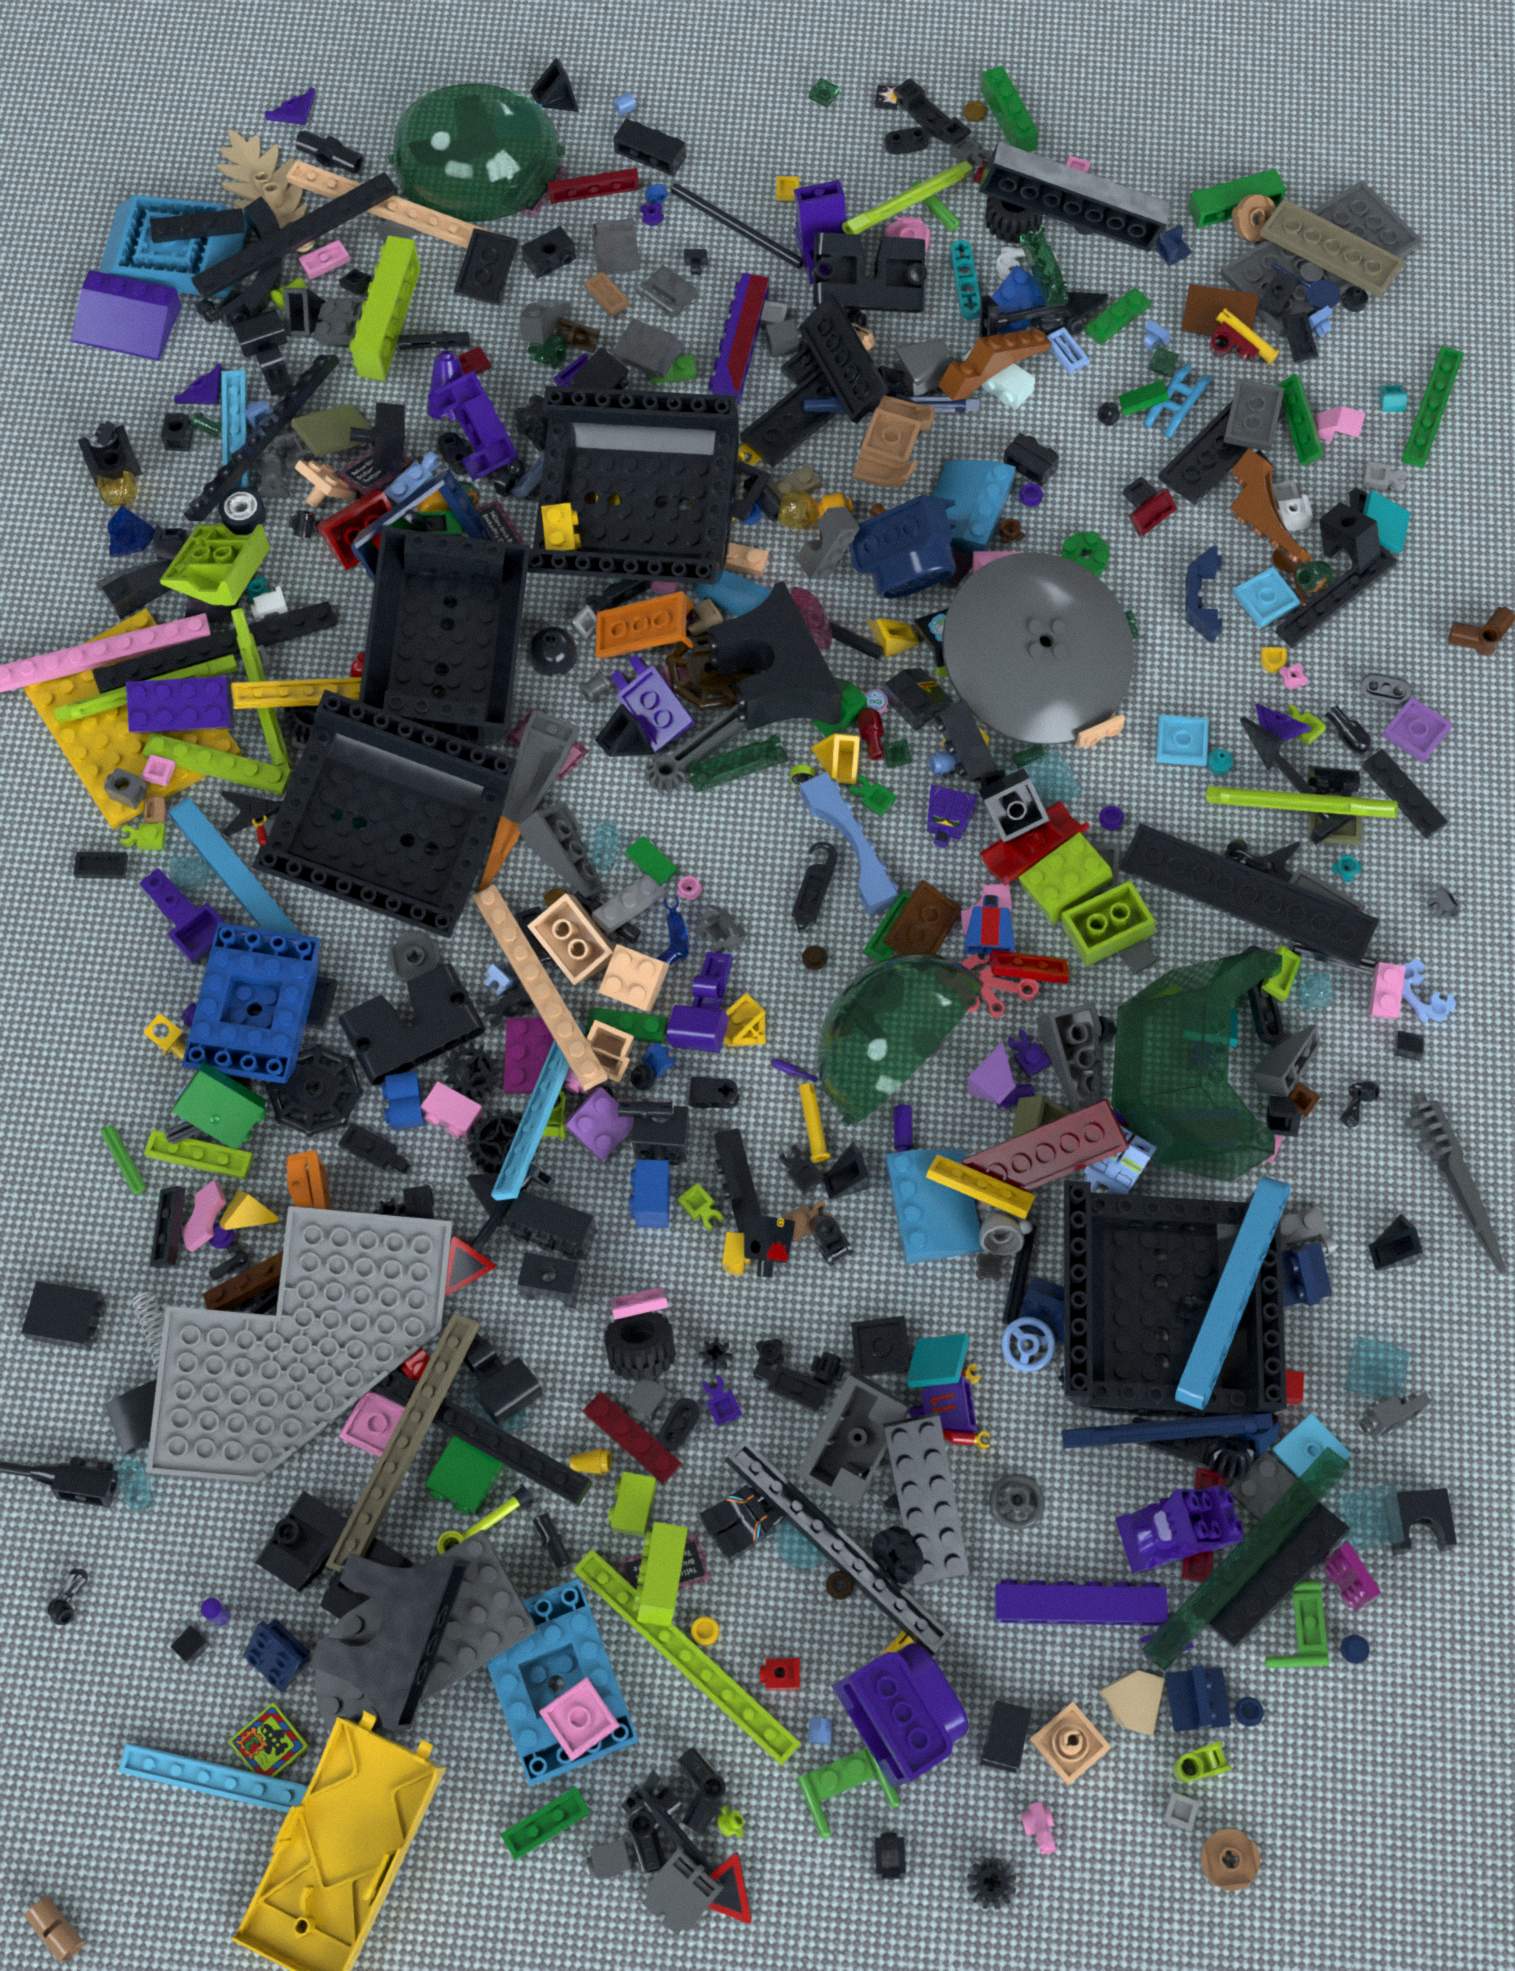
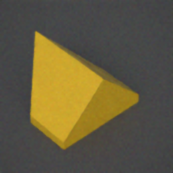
[866,618,920,658]
[810,733,860,784]
[219,1189,278,1230]

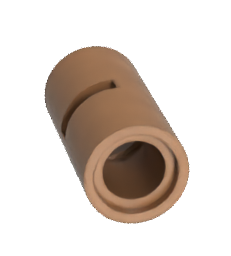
[24,1896,84,1963]

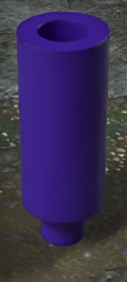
[893,1105,913,1152]
[201,1598,231,1626]

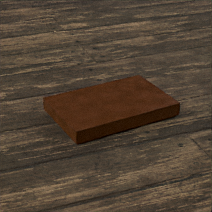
[1181,284,1259,336]
[882,879,962,971]

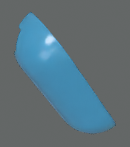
[693,570,771,616]

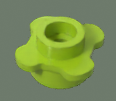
[717,1805,744,1838]

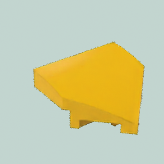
[723,993,766,1047]

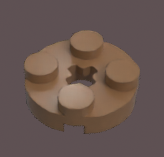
[1232,194,1276,242]
[1200,1829,1260,1891]

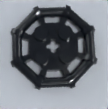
[265,1044,364,1137]

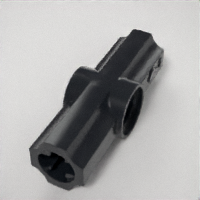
[295,130,364,173]

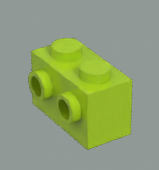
[608,1471,657,1538]

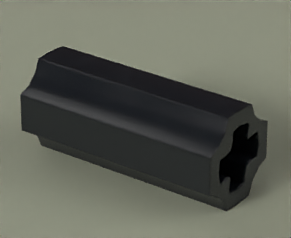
[743,476,787,522]

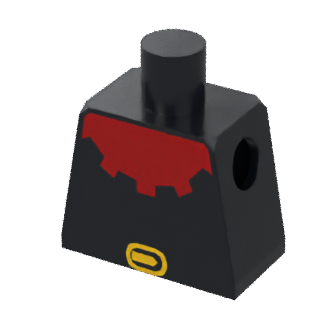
[744,1215,795,1278]

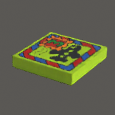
[228,1702,310,1777]

